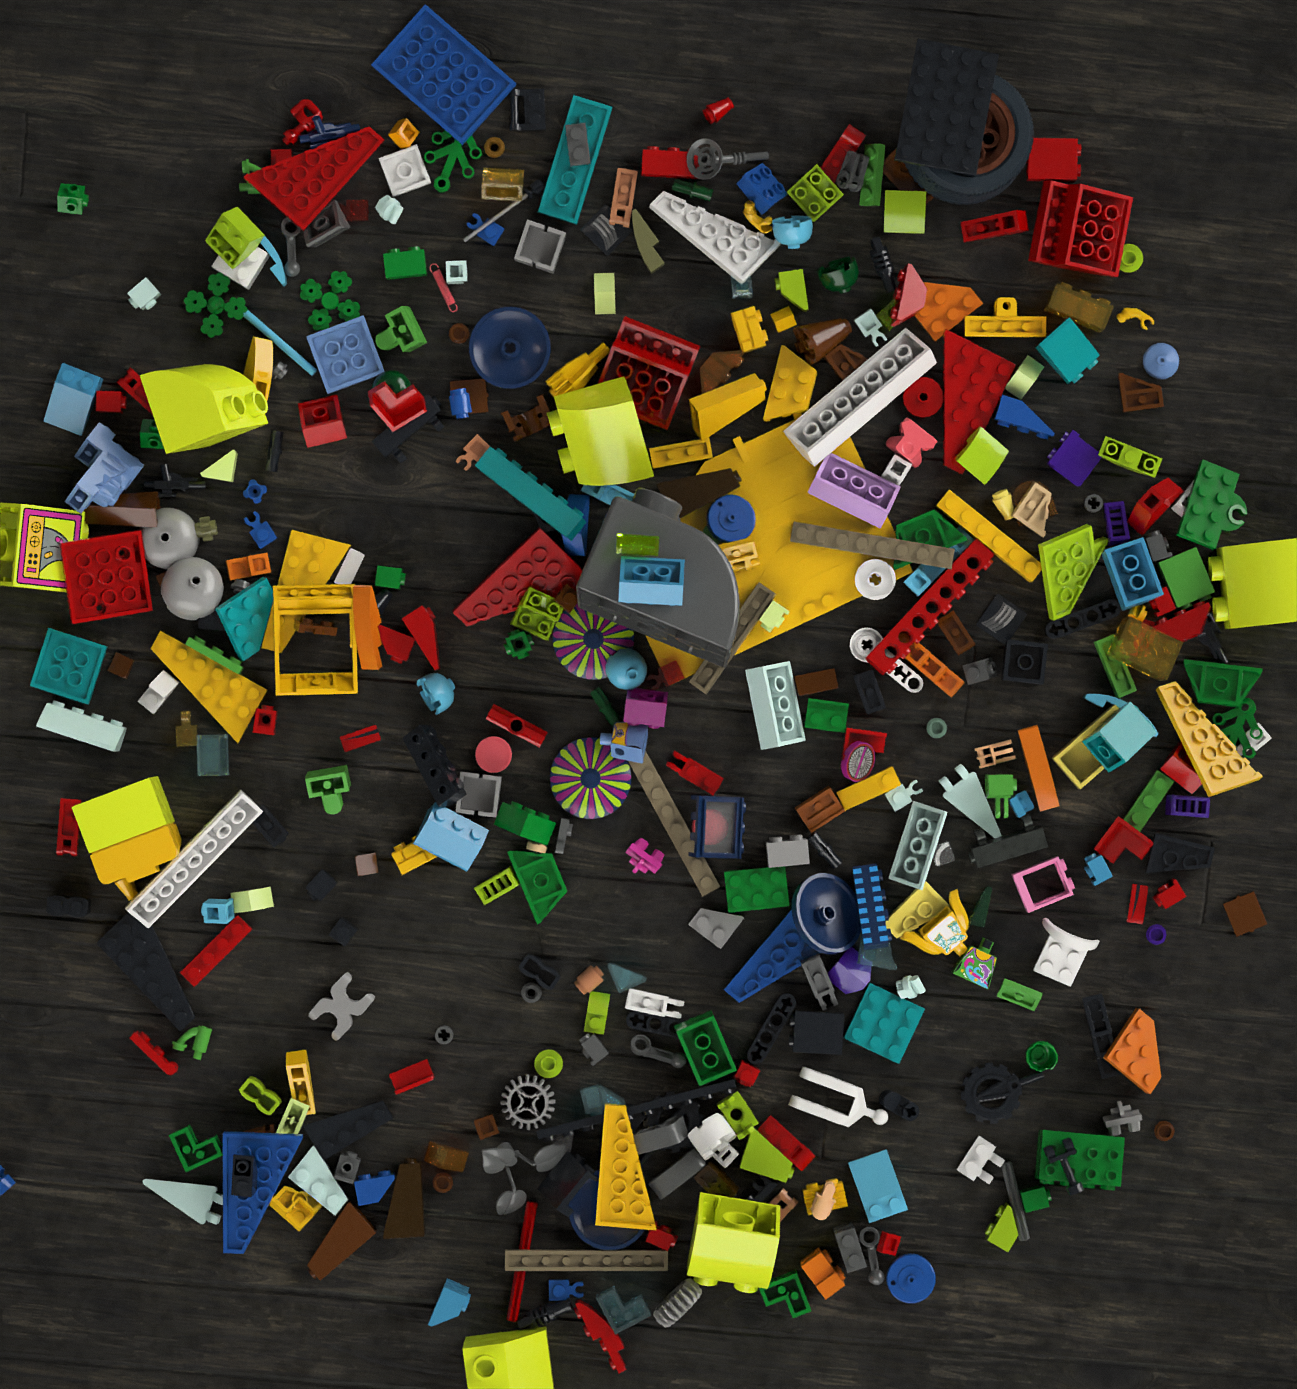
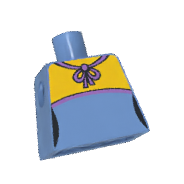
[600,722,648,763]

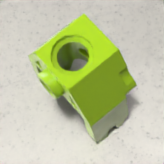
[717,1091,759,1140]

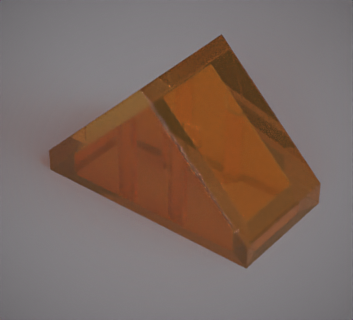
[424,1141,469,1172]

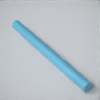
[243,310,317,376]

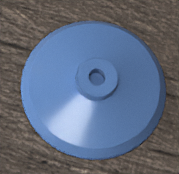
[1143,343,1179,379]

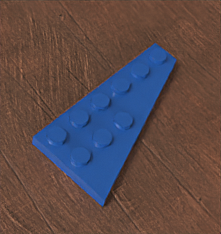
[724,909,820,1003]

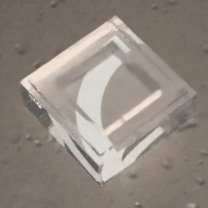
[933,841,955,867]

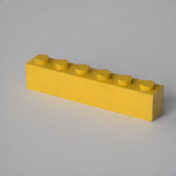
[935,490,1042,583]

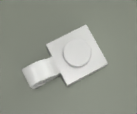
[1235,723,1271,756]

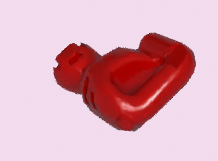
[282,99,323,145]

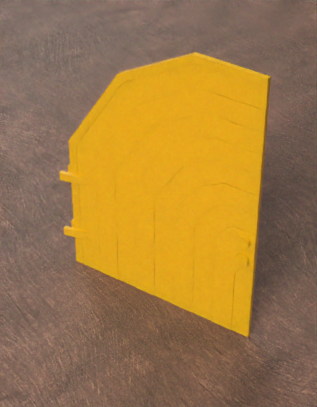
[645,413,913,686]

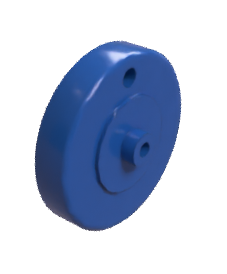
[706,495,756,543]
[886,1253,936,1303]

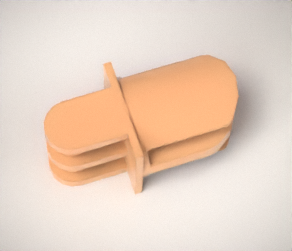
[974,739,1016,768]
[811,1181,836,1220]

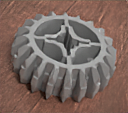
[500,1074,556,1130]
[653,1278,702,1328]

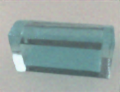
[197,734,229,776]

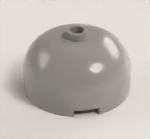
[138,508,200,569]
[161,557,224,620]

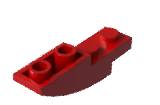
[574,1299,626,1373]

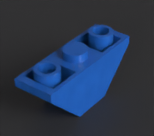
[562,494,590,556]

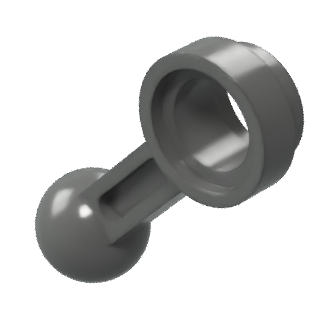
[281,217,301,277]
[630,1035,687,1068]
[859,1226,884,1285]

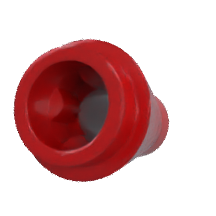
[702,97,734,124]

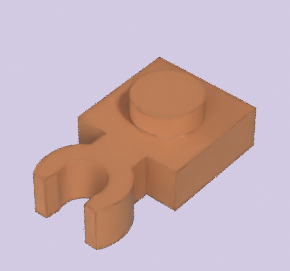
[456,434,490,471]

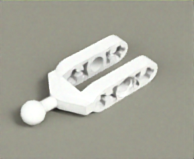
[788,1066,888,1127]

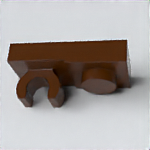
[937,610,975,656]

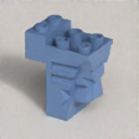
[65,422,144,514]

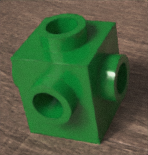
[57,183,89,215]
[140,419,164,449]
[503,629,534,660]

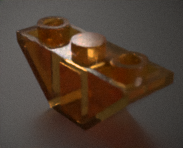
[700,350,745,394]

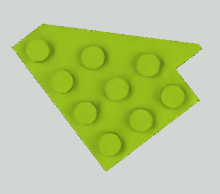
[1038,524,1108,621]

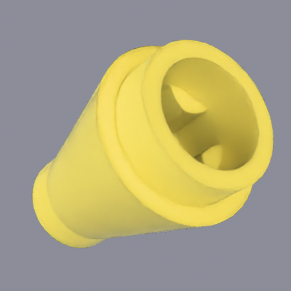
[992,489,1014,521]

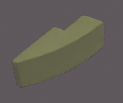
[632,208,665,274]

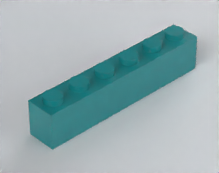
[475,447,586,541]

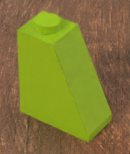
[739,1128,795,1183]

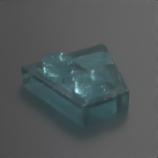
[857,934,897,970]

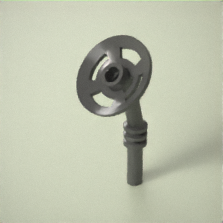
[687,138,769,180]

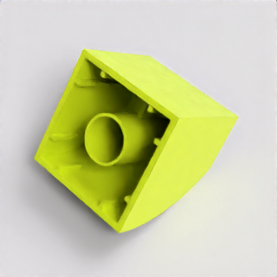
[140,364,268,454]
[547,376,654,486]
[1208,538,1297,629]
[687,1192,780,1293]

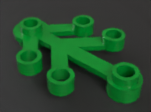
[424,131,482,193]
[1212,698,1263,759]

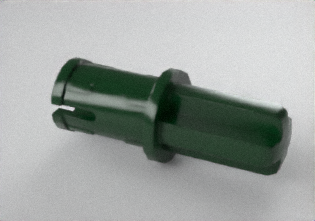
[672,178,714,202]
[591,687,622,726]

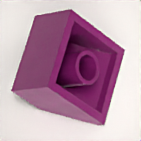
[623,688,668,729]

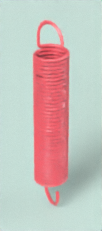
[430,264,457,312]

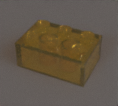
[1044,282,1114,333]
[1107,616,1184,681]

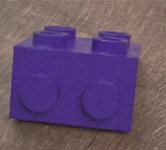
[1046,430,1102,487]

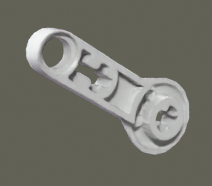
[850,628,923,693]

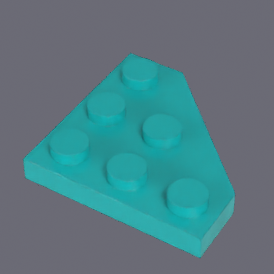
[215,577,273,661]

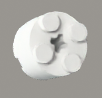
[688,1113,737,1160]

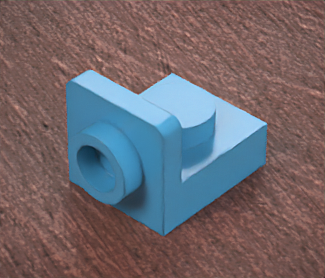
[1008,790,1034,818]

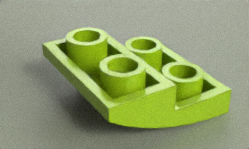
[787,164,844,222]
[884,190,926,234]
[955,426,1009,485]
[510,587,563,641]

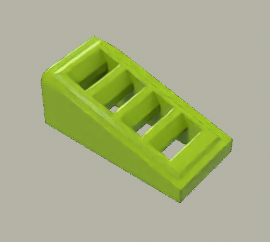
[474,866,520,905]

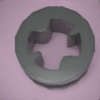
[1084,494,1103,513]
[435,1025,454,1044]

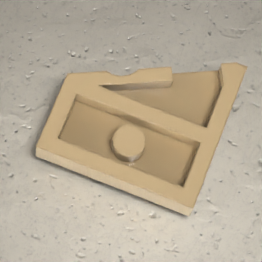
[1011,481,1052,538]

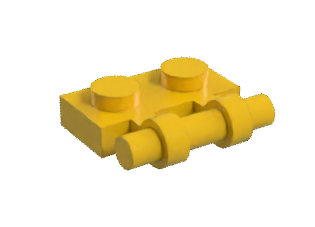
[718,537,760,574]

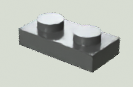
[565,123,591,167]

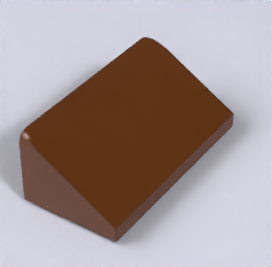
[794,668,839,696]

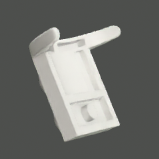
[1033,918,1100,987]

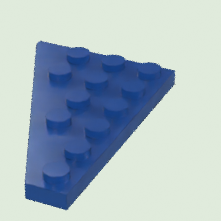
[223,1131,303,1254]

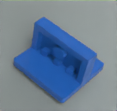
[736,163,788,215]

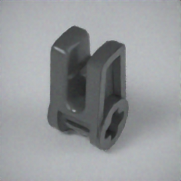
[836,150,869,192]

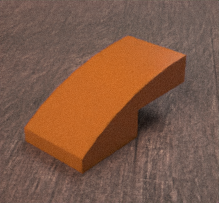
[226,553,271,581]

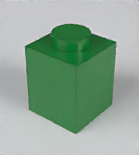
[375,565,406,589]
[1019,1185,1052,1213]

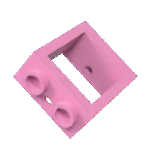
[1011,856,1075,913]

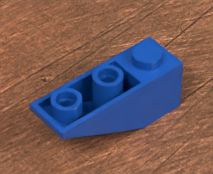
[994,395,1055,440]

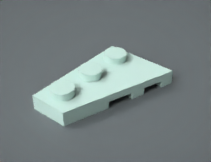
[288,1145,349,1216]

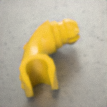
[743,201,772,233]
[1116,307,1154,330]

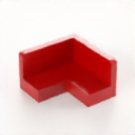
[368,381,427,432]
[840,728,887,768]
[1094,816,1154,864]

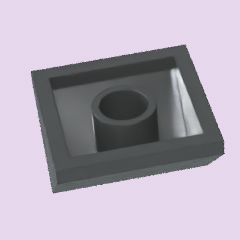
[303,200,351,247]

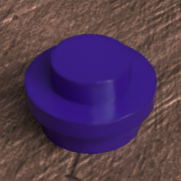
[1146,924,1167,945]

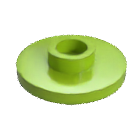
[1120,244,1143,273]
[534,1049,563,1078]

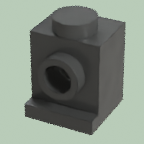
[1144,530,1172,562]
[579,1033,609,1066]
[334,1151,361,1184]

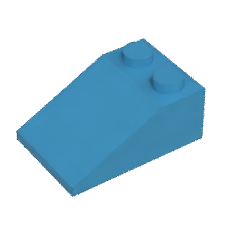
[44,363,104,436]

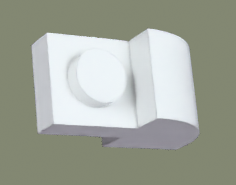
[881,454,912,486]

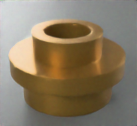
[484,137,505,158]

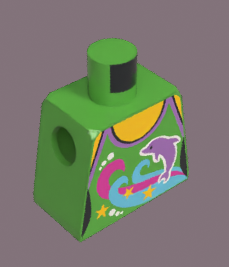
[951,938,997,989]

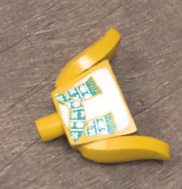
[900,889,969,956]

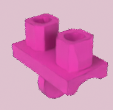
[625,838,664,874]

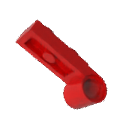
[820,124,866,184]
[757,1115,816,1171]

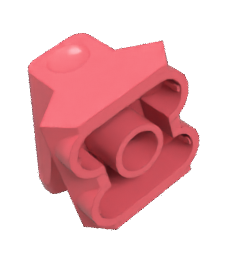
[886,417,938,468]

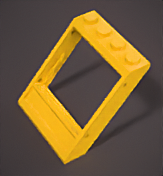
[273,584,358,696]

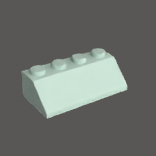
[745,661,806,750]
[36,700,127,752]
[888,801,947,890]

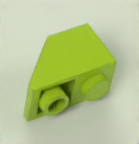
[985,1203,1018,1252]

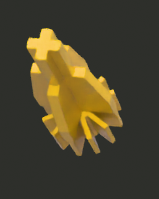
[545,342,610,397]

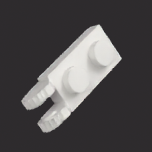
[625,988,684,1018]

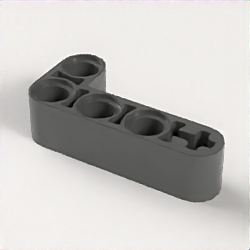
[633,1115,689,1155]

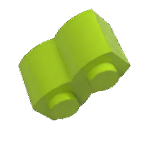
[239,1076,282,1115]

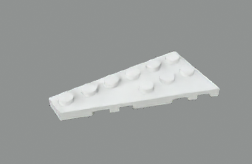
[649,191,781,284]

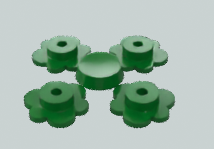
[300,271,360,331]
[184,272,248,338]

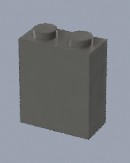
[833,1221,867,1273]

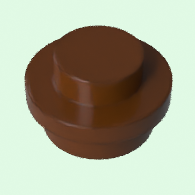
[449,323,469,344]
[1154,1121,1175,1141]
[433,1172,453,1193]

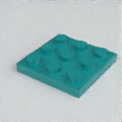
[30,628,108,705]
[843,982,925,1064]

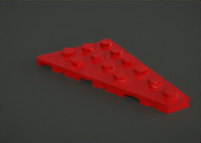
[243,126,384,231]
[943,329,1016,474]
[452,527,583,626]

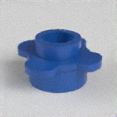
[243,479,267,504]

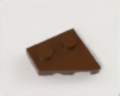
[824,344,868,381]

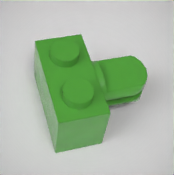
[376,306,427,352]
[305,765,351,814]
[985,774,1017,818]

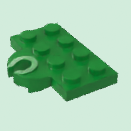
[1176,460,1247,550]

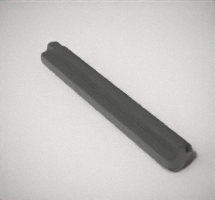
[1001,1161,1030,1241]

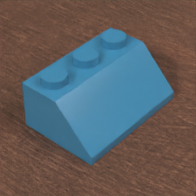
[1102,537,1164,611]
[618,556,685,606]
[413,802,489,872]
[428,1278,471,1327]

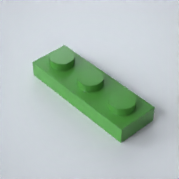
[859,144,885,206]
[1094,634,1137,698]
[185,636,244,674]
[1123,770,1174,832]

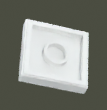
[379,144,431,197]

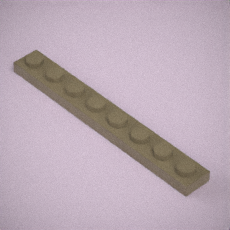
[790,522,955,569]
[628,750,720,897]
[505,1249,668,1271]

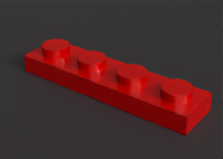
[180,915,252,987]

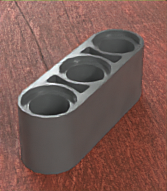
[648,1148,707,1200]

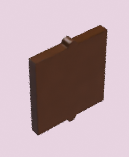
[450,379,489,414]
[1223,891,1267,937]

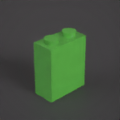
[1156,547,1215,610]

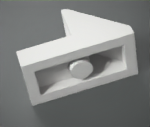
[137,670,180,714]

